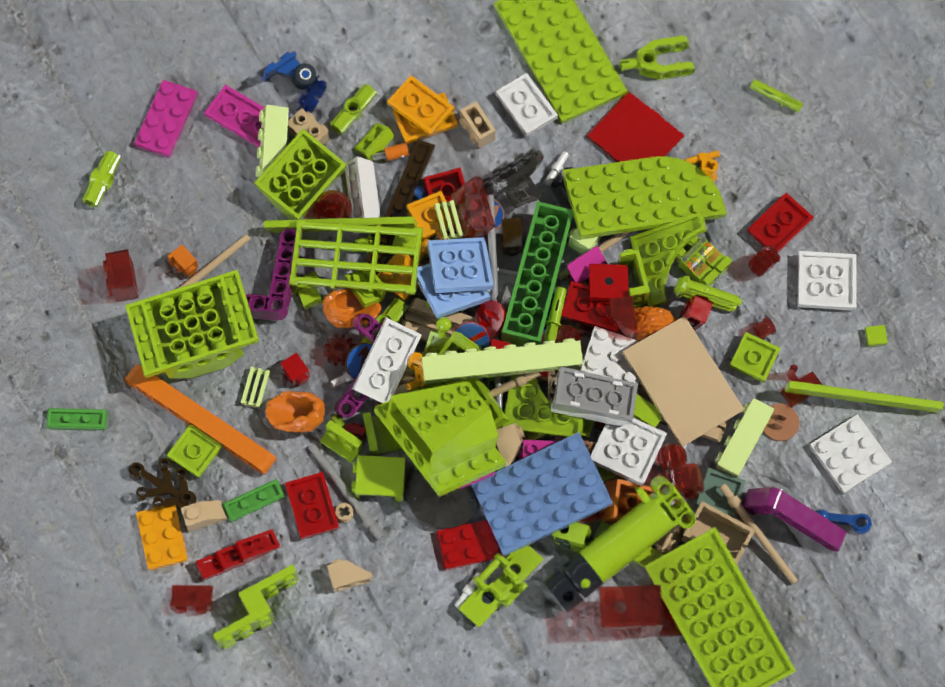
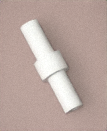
[544,151,569,185]
[330,371,354,388]
[455,572,480,608]

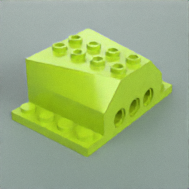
[125,269,260,379]
[374,380,506,497]

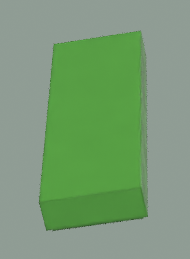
[46,408,108,430]
[223,479,285,523]

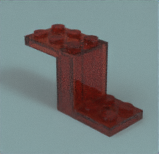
[598,585,683,637]

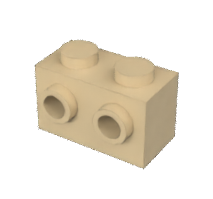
[459,101,496,149]
[287,108,329,145]

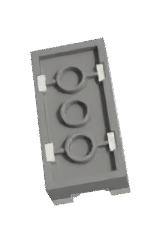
[551,367,638,425]

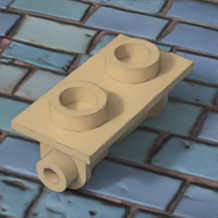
[655,518,686,554]

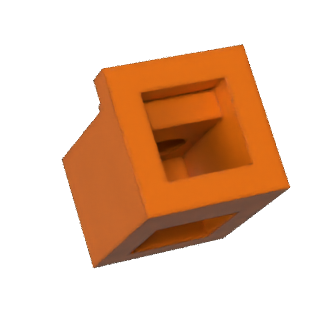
[167,245,199,276]

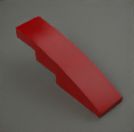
[195,529,280,581]

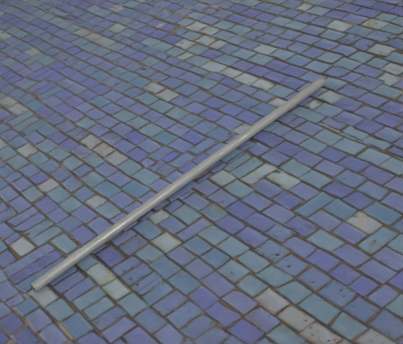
[486,195,505,471]

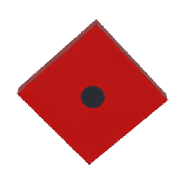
[589,264,629,302]

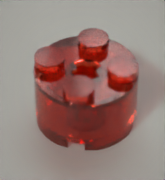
[661,463,705,501]

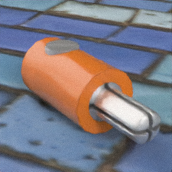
[372,143,409,161]

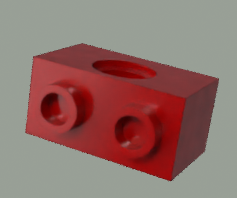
[678,294,714,331]

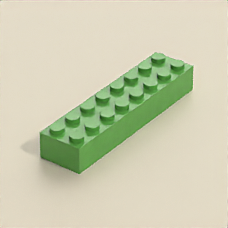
[501,201,573,347]

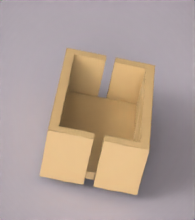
[681,501,755,564]

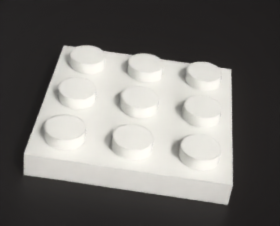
[798,251,856,310]
[580,326,639,383]
[809,414,892,494]
[591,418,667,486]

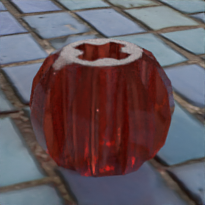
[555,324,581,343]
[657,444,687,471]

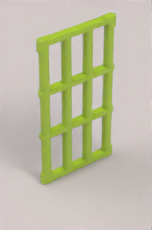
[289,219,423,295]

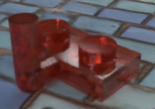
[780,364,822,408]

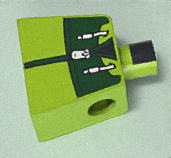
[550,522,593,552]

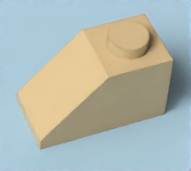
[496,423,525,467]
[181,500,227,532]
[327,559,373,593]

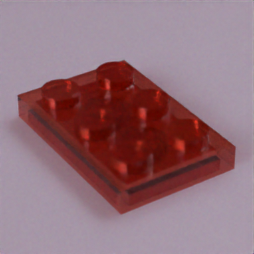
[451,176,496,238]

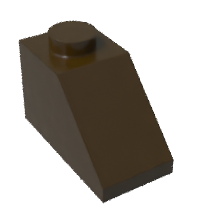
[500,217,522,256]

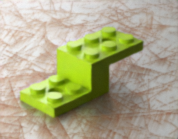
[213,564,299,649]

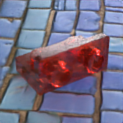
[170,585,213,614]

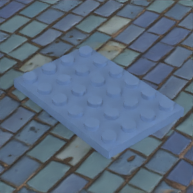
[472,432,613,556]

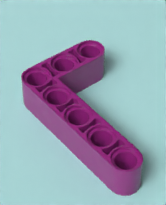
[246,228,301,320]
[334,314,382,418]
[741,487,846,552]

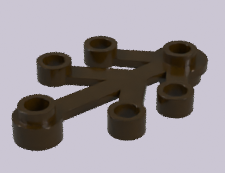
[128,458,197,510]

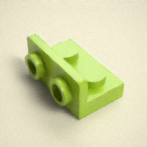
[343,262,386,308]
[320,420,363,463]

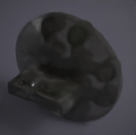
[477,148,544,208]
[405,465,481,530]

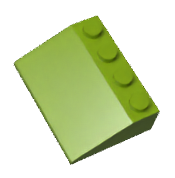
[254,129,347,220]

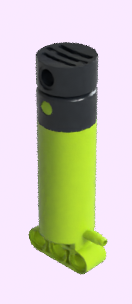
[543,476,696,613]

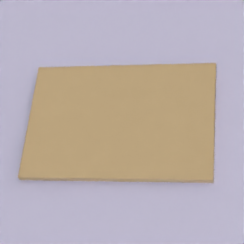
[622,316,745,447]

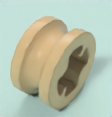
[335,503,353,523]

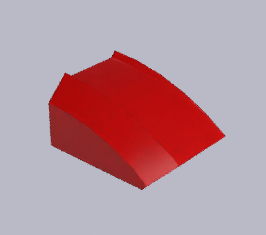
[423,167,471,215]

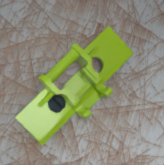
[458,545,544,628]

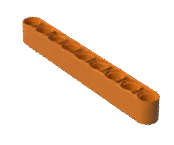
[124,364,277,475]

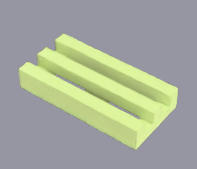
[434,200,463,240]
[241,366,270,409]

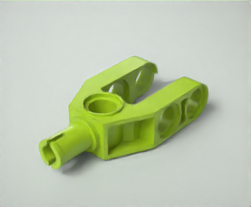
[619,36,695,80]

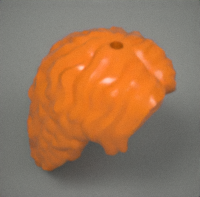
[322,288,381,328]
[619,306,678,342]
[265,391,325,433]

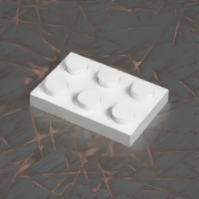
[496,73,558,137]

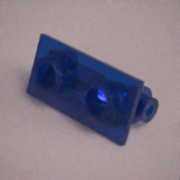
[296,75,327,113]

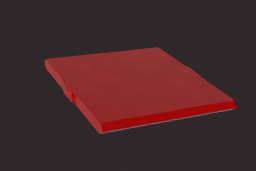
[586,92,684,162]

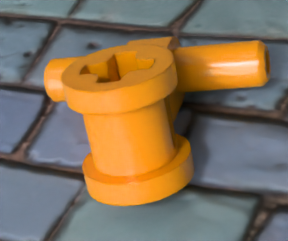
[684,150,720,182]
[406,352,428,391]

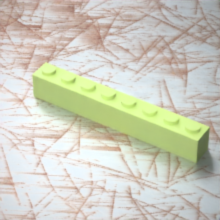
[421,339,583,384]

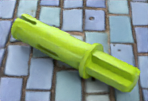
[750,79,803,112]
[544,287,567,342]

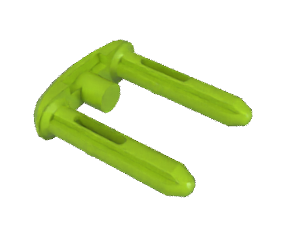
[674,276,742,312]

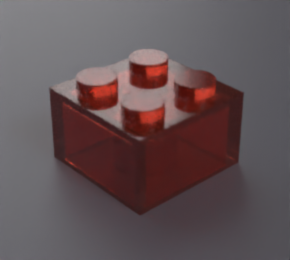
[103,249,139,302]

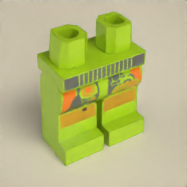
[676,237,733,286]

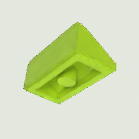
[354,123,394,161]

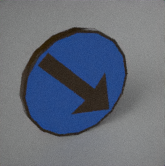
[345,342,372,379]

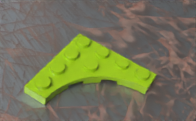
[630,212,707,307]
[503,374,584,437]

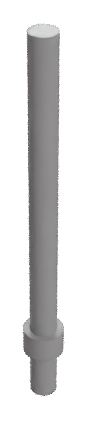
[308,444,384,541]

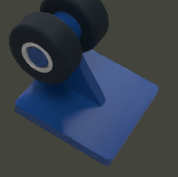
[262,51,316,90]

